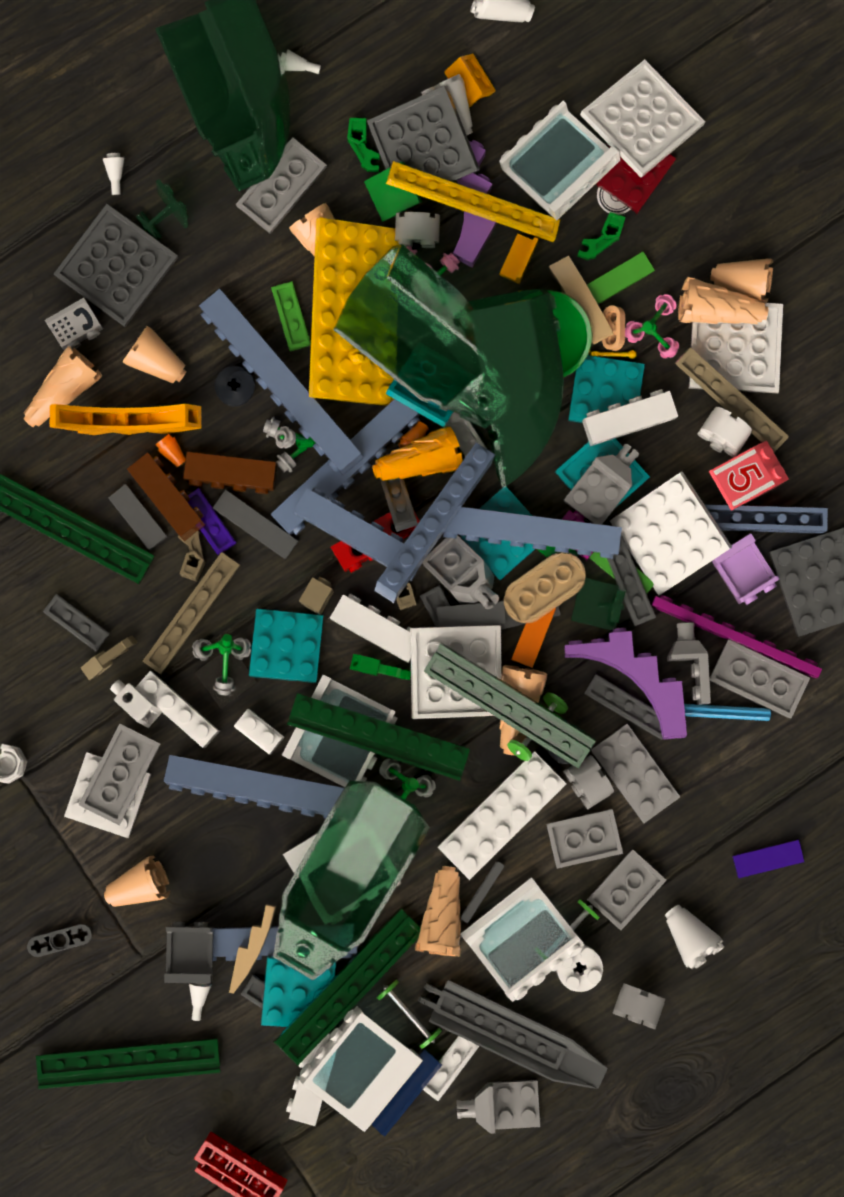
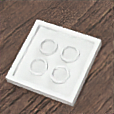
[64,752,151,838]

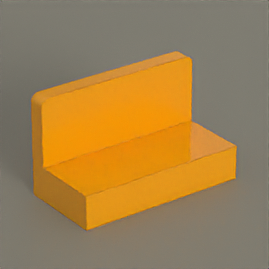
[445,54,496,107]
[499,234,538,284]

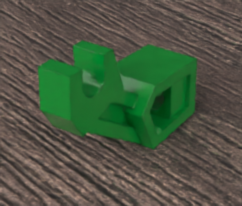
[347,118,380,172]
[577,212,626,260]
[350,654,411,680]

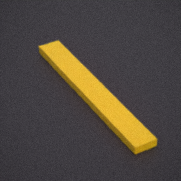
[386,161,560,242]

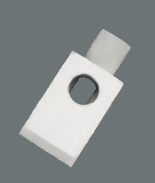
[110,680,162,728]

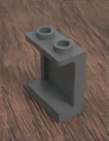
[164,922,214,984]

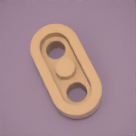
[602,305,625,351]

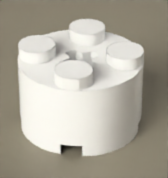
[697,407,752,457]
[556,945,603,992]

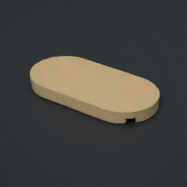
[504,553,586,623]

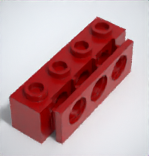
[331,512,420,573]
[194,1131,288,1197]

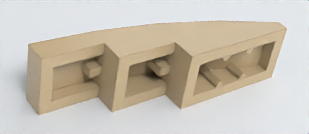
[549,256,613,344]
[229,904,276,994]

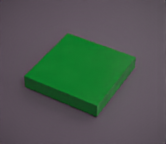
[364,162,422,222]

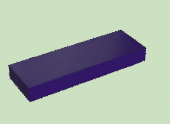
[188,488,237,556]
[732,840,804,878]

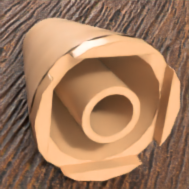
[711,259,773,304]
[123,326,187,383]
[104,856,170,907]

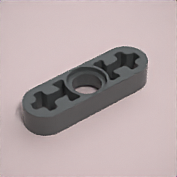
[27,924,93,957]

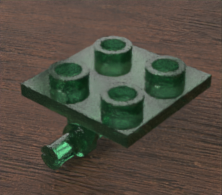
[136,179,189,241]
[571,578,626,631]

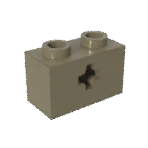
[299,577,334,615]

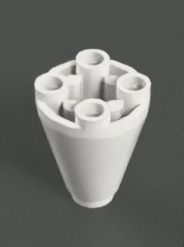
[470,0,535,23]
[421,74,473,135]
[665,905,724,969]

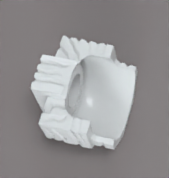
[0,744,27,784]

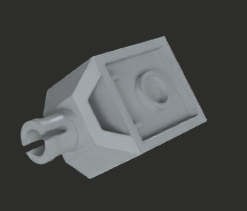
[564,444,639,525]
[422,535,499,609]
[667,623,711,705]
[457,1080,540,1134]

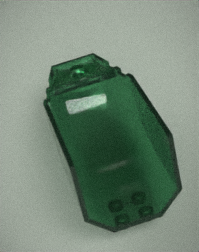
[155,0,290,191]
[333,244,515,429]
[463,288,564,487]
[273,780,430,980]

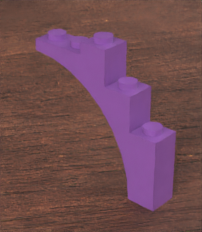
[453,140,497,268]
[564,628,687,739]

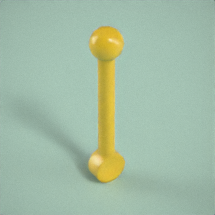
[590,350,637,359]

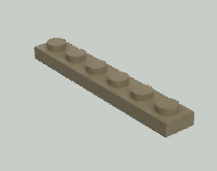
[675,347,789,453]
[143,552,240,675]

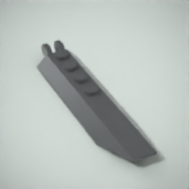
[418,980,608,1089]

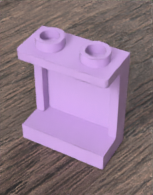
[712,534,779,605]

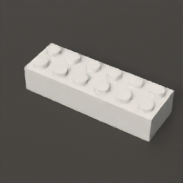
[438,751,566,880]

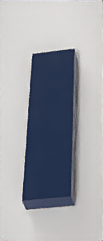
[371,1049,442,1136]

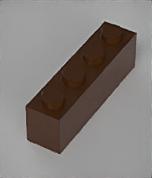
[184,452,277,494]
[127,453,205,541]

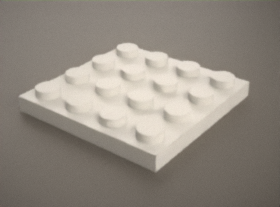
[580,59,705,177]
[689,303,783,393]
[610,472,732,595]
[410,625,501,719]

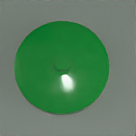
[503,290,593,380]

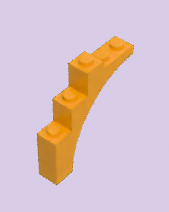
[50,404,201,435]

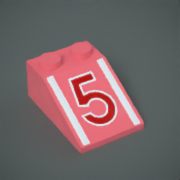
[709,440,789,511]

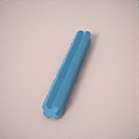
[684,704,771,721]

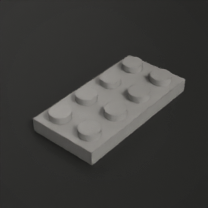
[236,137,327,234]
[709,639,810,719]
[79,724,161,825]
[591,724,680,824]

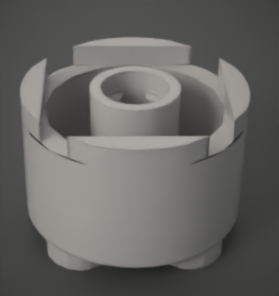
[395,212,440,248]
[563,755,614,810]
[612,983,665,1029]

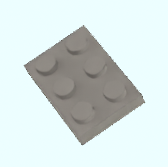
[546,809,623,869]
[587,849,666,930]

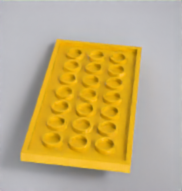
[309,217,400,406]

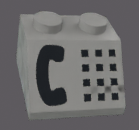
[45,298,103,350]

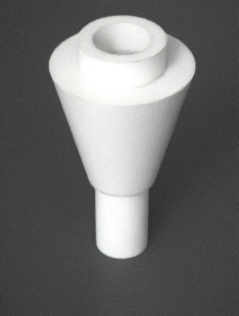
[279,49,321,74]
[103,153,125,195]
[189,983,212,1021]

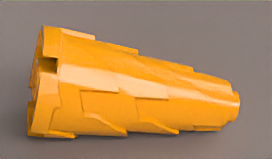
[372,426,463,481]

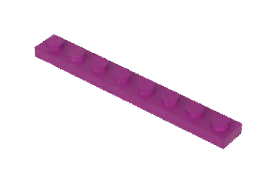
[651,595,822,678]

